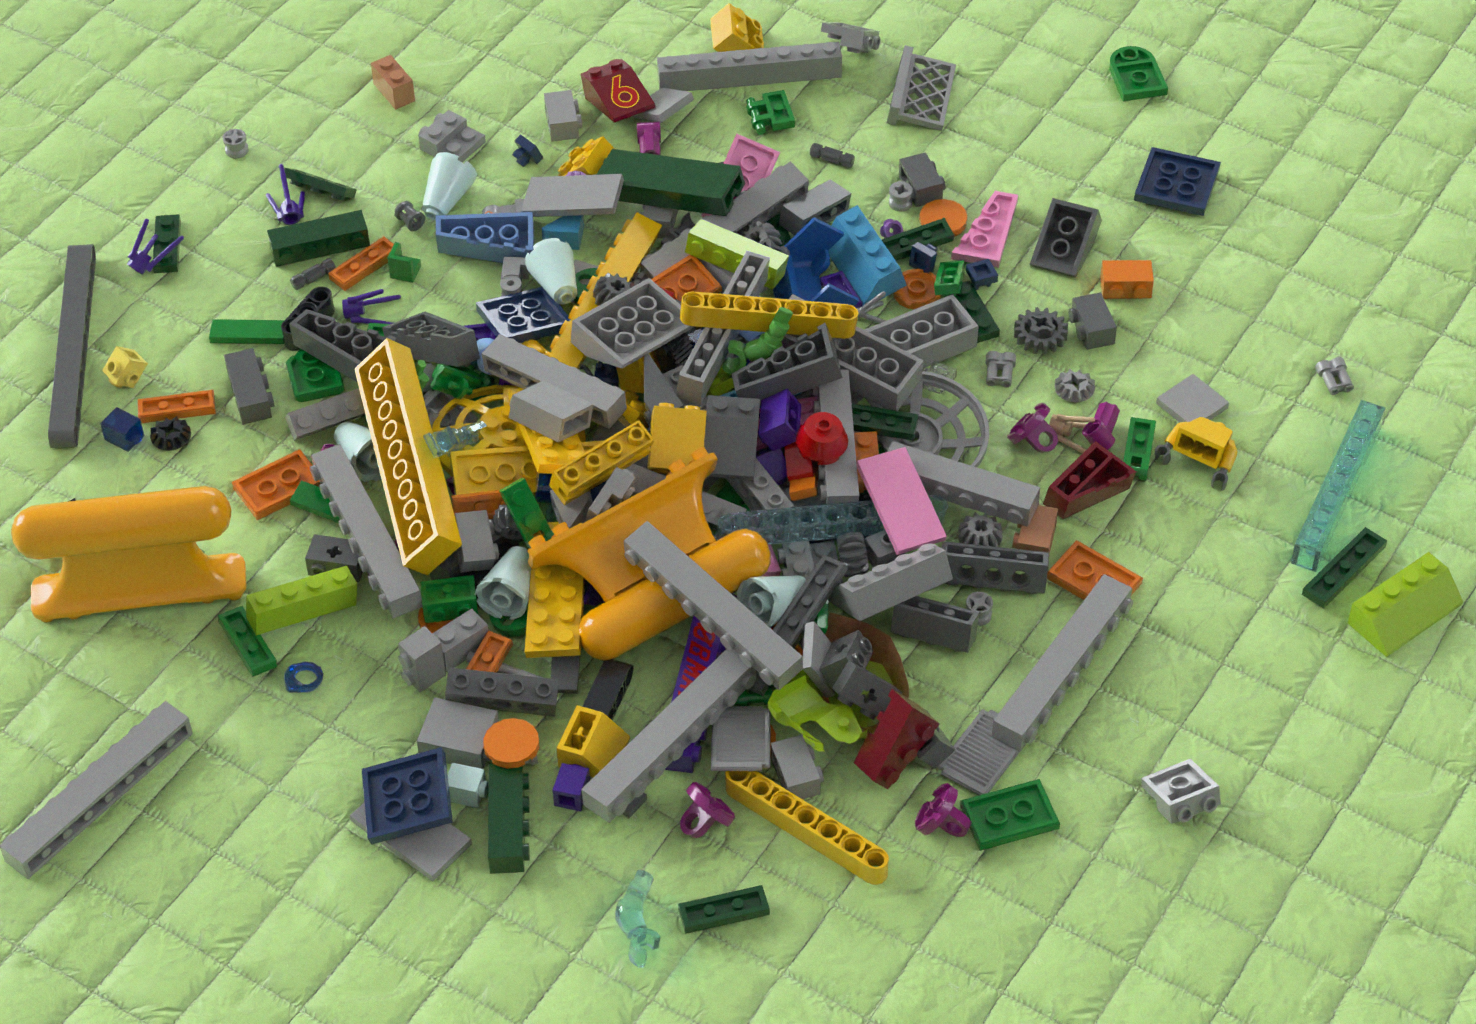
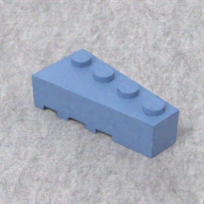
[436,212,534,263]

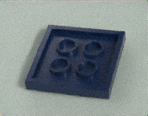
[1134,147,1221,216]
[476,287,570,343]
[362,747,453,845]

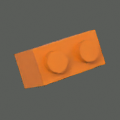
[1100,260,1154,299]

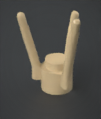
[1049,414,1095,454]

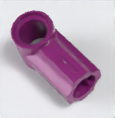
[637,122,661,155]
[1082,402,1120,450]

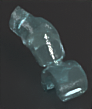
[423,420,487,458]
[615,870,661,967]

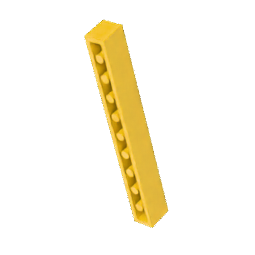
[544,212,662,369]

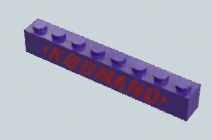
[665,592,737,773]

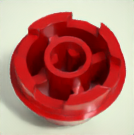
[796,412,849,465]

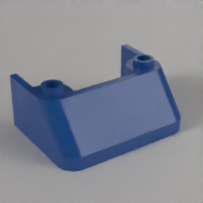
[773,217,859,306]

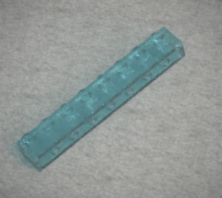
[1291,400,1386,572]

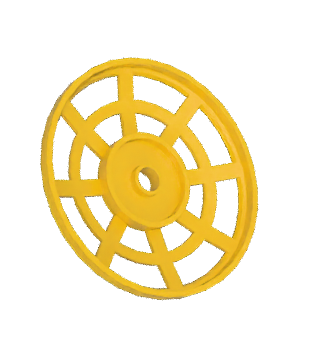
[432,385,586,476]

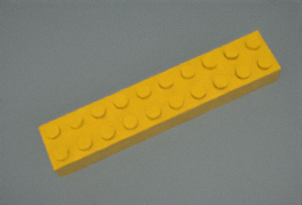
[354,338,462,575]

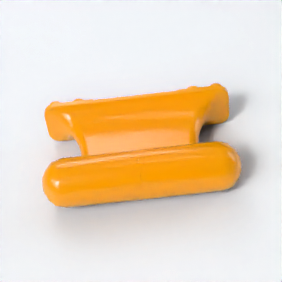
[527,447,771,661]
[11,486,247,622]

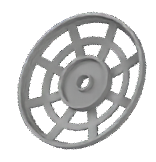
[851,371,989,467]

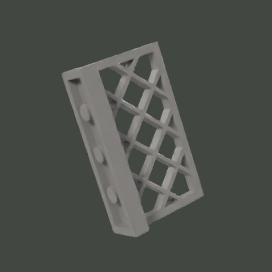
[886,45,956,131]

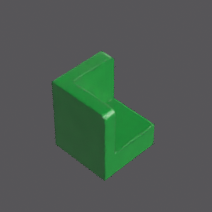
[387,242,421,283]

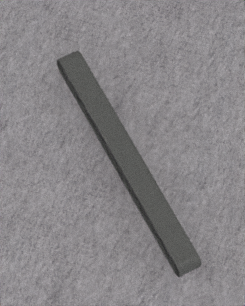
[48,244,96,448]

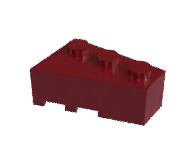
[1043,441,1137,519]
[853,689,940,789]

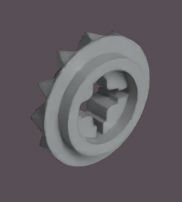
[1054,369,1095,402]

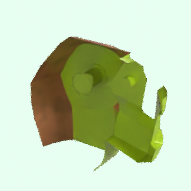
[768,612,909,752]

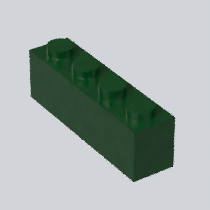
[267,210,370,267]
[488,763,530,874]

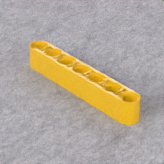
[680,292,858,339]
[725,771,889,885]

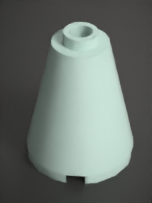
[422,152,477,220]
[525,238,577,304]
[334,421,382,482]
[475,546,531,620]
[737,576,806,628]

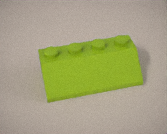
[1348,552,1463,657]

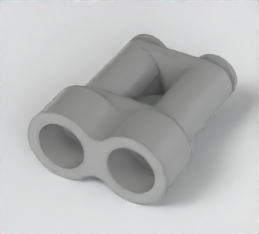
[985,351,1016,387]
[1315,357,1354,395]

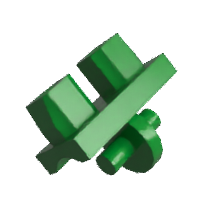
[430,364,482,400]

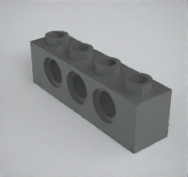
[942,541,1049,594]
[445,668,559,717]

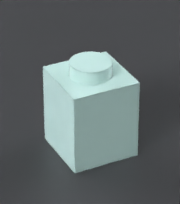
[448,763,489,808]

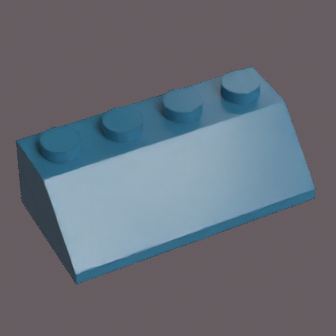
[829,205,906,306]

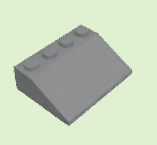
[571,278,695,369]
[829,544,953,621]

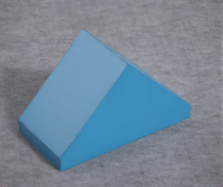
[541,215,584,250]

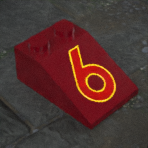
[581,59,655,123]

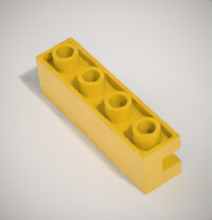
[549,420,654,506]

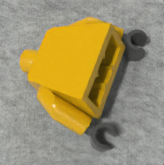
[1155,417,1238,491]

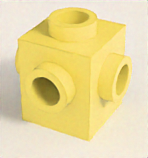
[102,346,148,388]

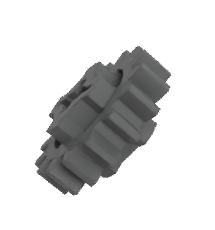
[1014,307,1068,354]

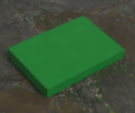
[960,779,1060,851]

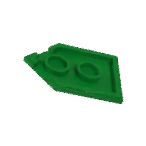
[286,348,345,402]

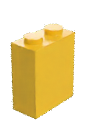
[647,403,707,475]

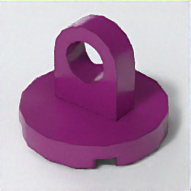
[1007,403,1058,453]
[680,782,735,838]
[915,783,971,837]

